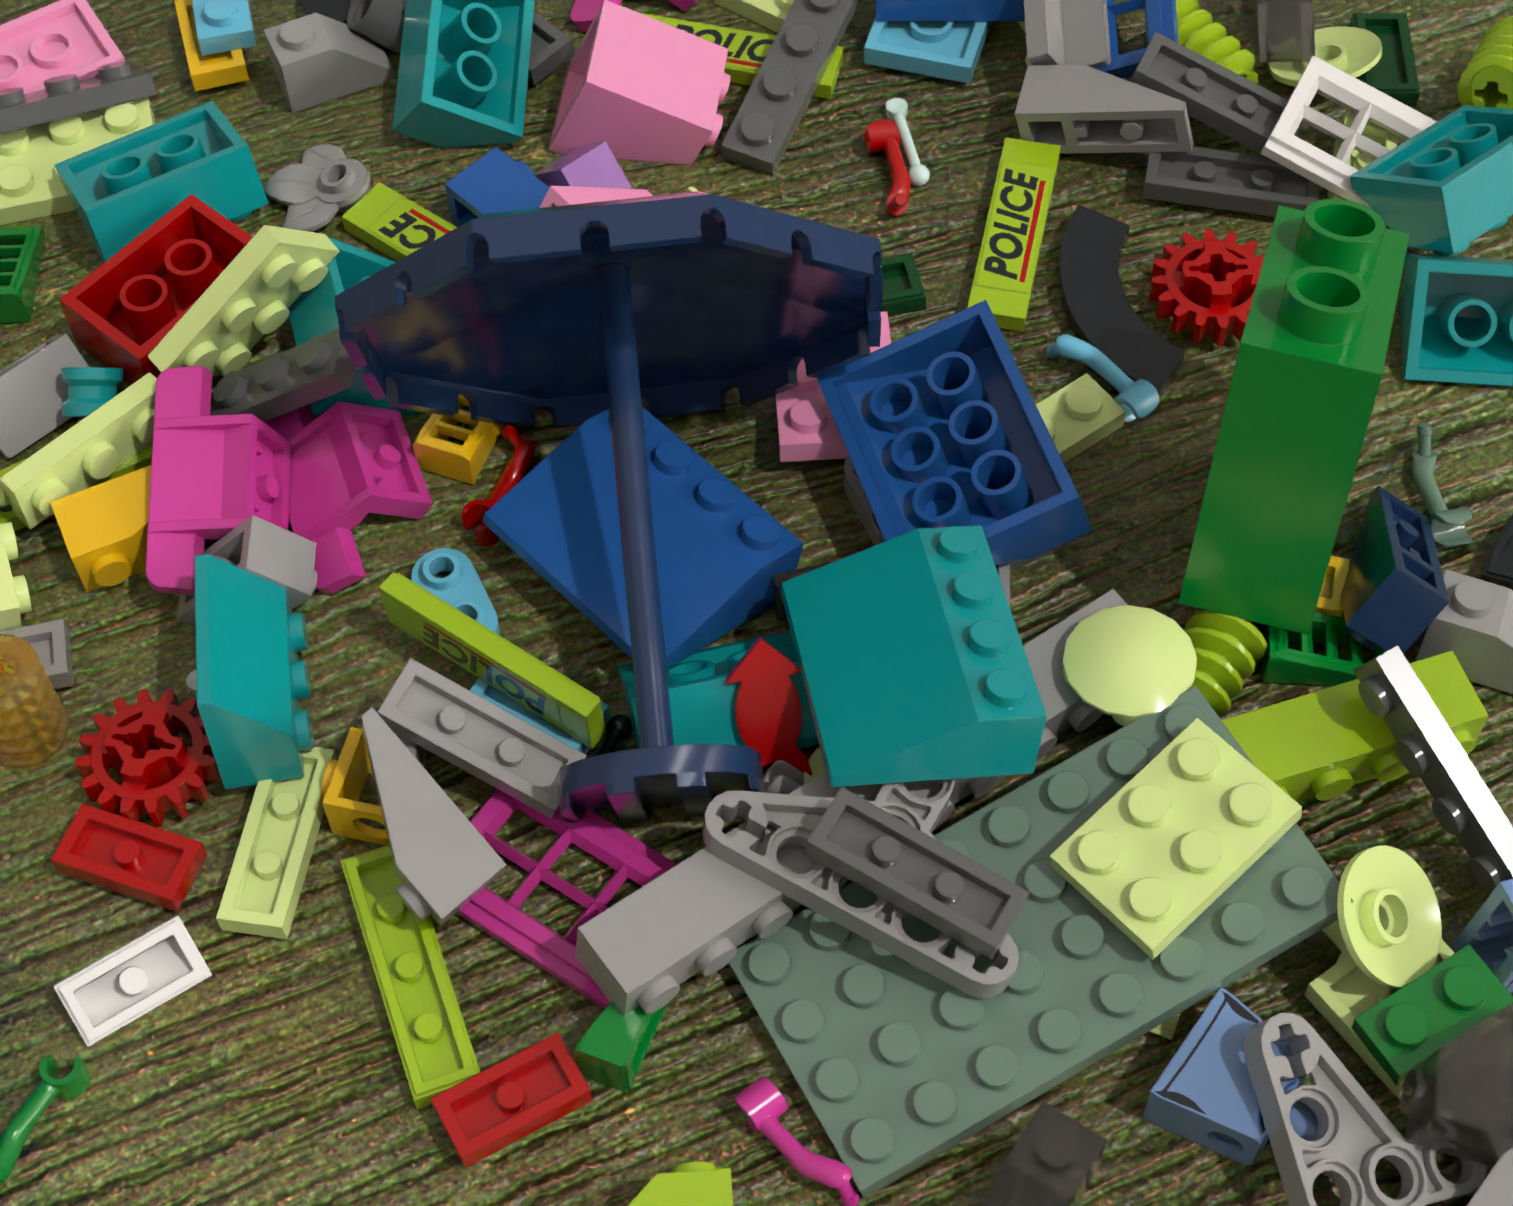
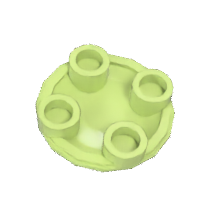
[1062,605,1197,726]

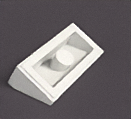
[53,915,212,1047]

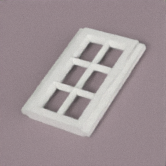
[1260,56,1437,209]

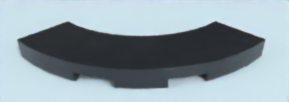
[1058,204,1185,400]

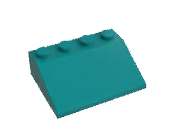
[781,525,1047,787]

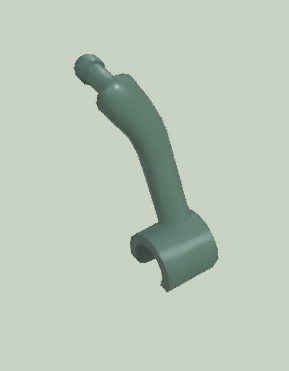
[1412,423,1472,549]

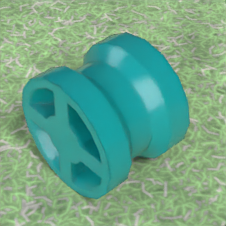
[61,367,123,417]

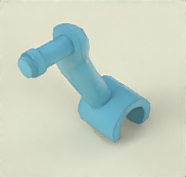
[1046,334,1159,422]

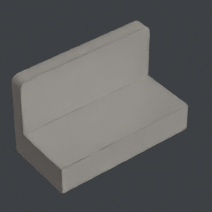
[1024,0,1111,69]
[0,333,89,458]

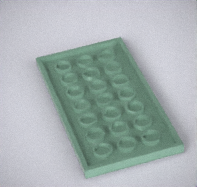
[729,686,1354,1199]

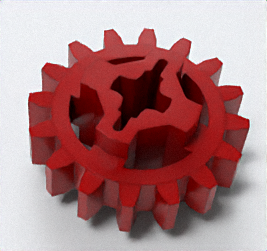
[1149,229,1265,346]
[75,689,221,827]

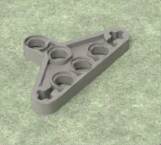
[702,779,1019,998]
[1243,1013,1488,1206]

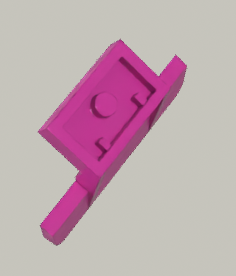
[146,366,291,596]
[264,401,433,594]

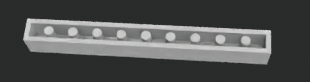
[575,589,1128,1016]

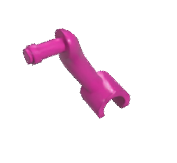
[735,1076,859,1206]

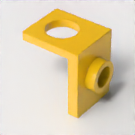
[322,727,389,846]

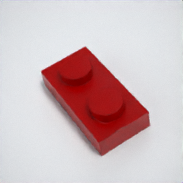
[51,803,208,912]
[431,1032,593,1168]

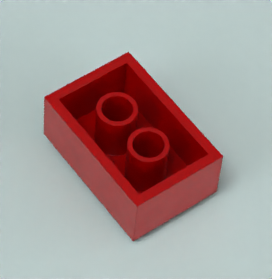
[59,194,253,385]

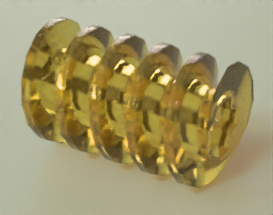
[0,634,69,768]

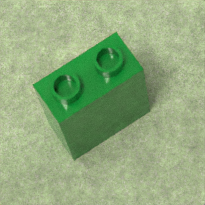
[1178,199,1410,635]

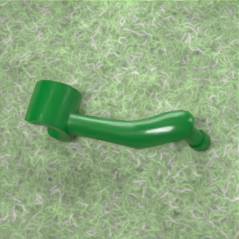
[0,1055,90,1184]

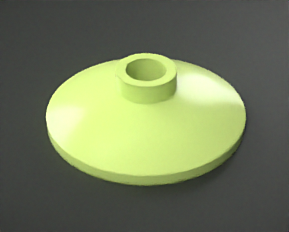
[1269,26,1382,87]
[1337,846,1442,988]

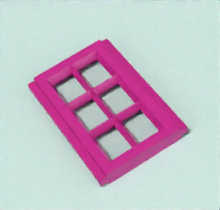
[457,789,678,1009]

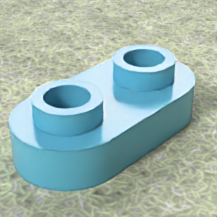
[411,548,500,635]

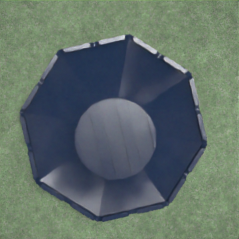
[334,191,884,822]

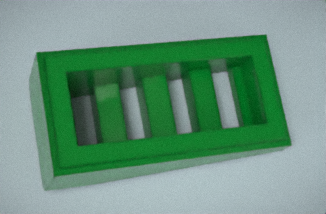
[0,226,45,323]
[1261,612,1385,686]
[573,1001,669,1093]

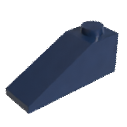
[1341,486,1449,654]

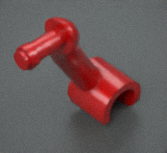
[863,119,911,216]
[461,425,536,547]

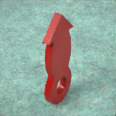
[724,636,812,791]

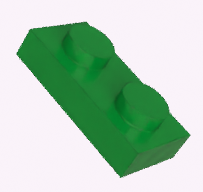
[1351,944,1513,1086]

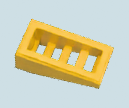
[413,395,504,485]

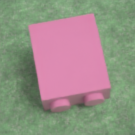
[548,0,731,165]

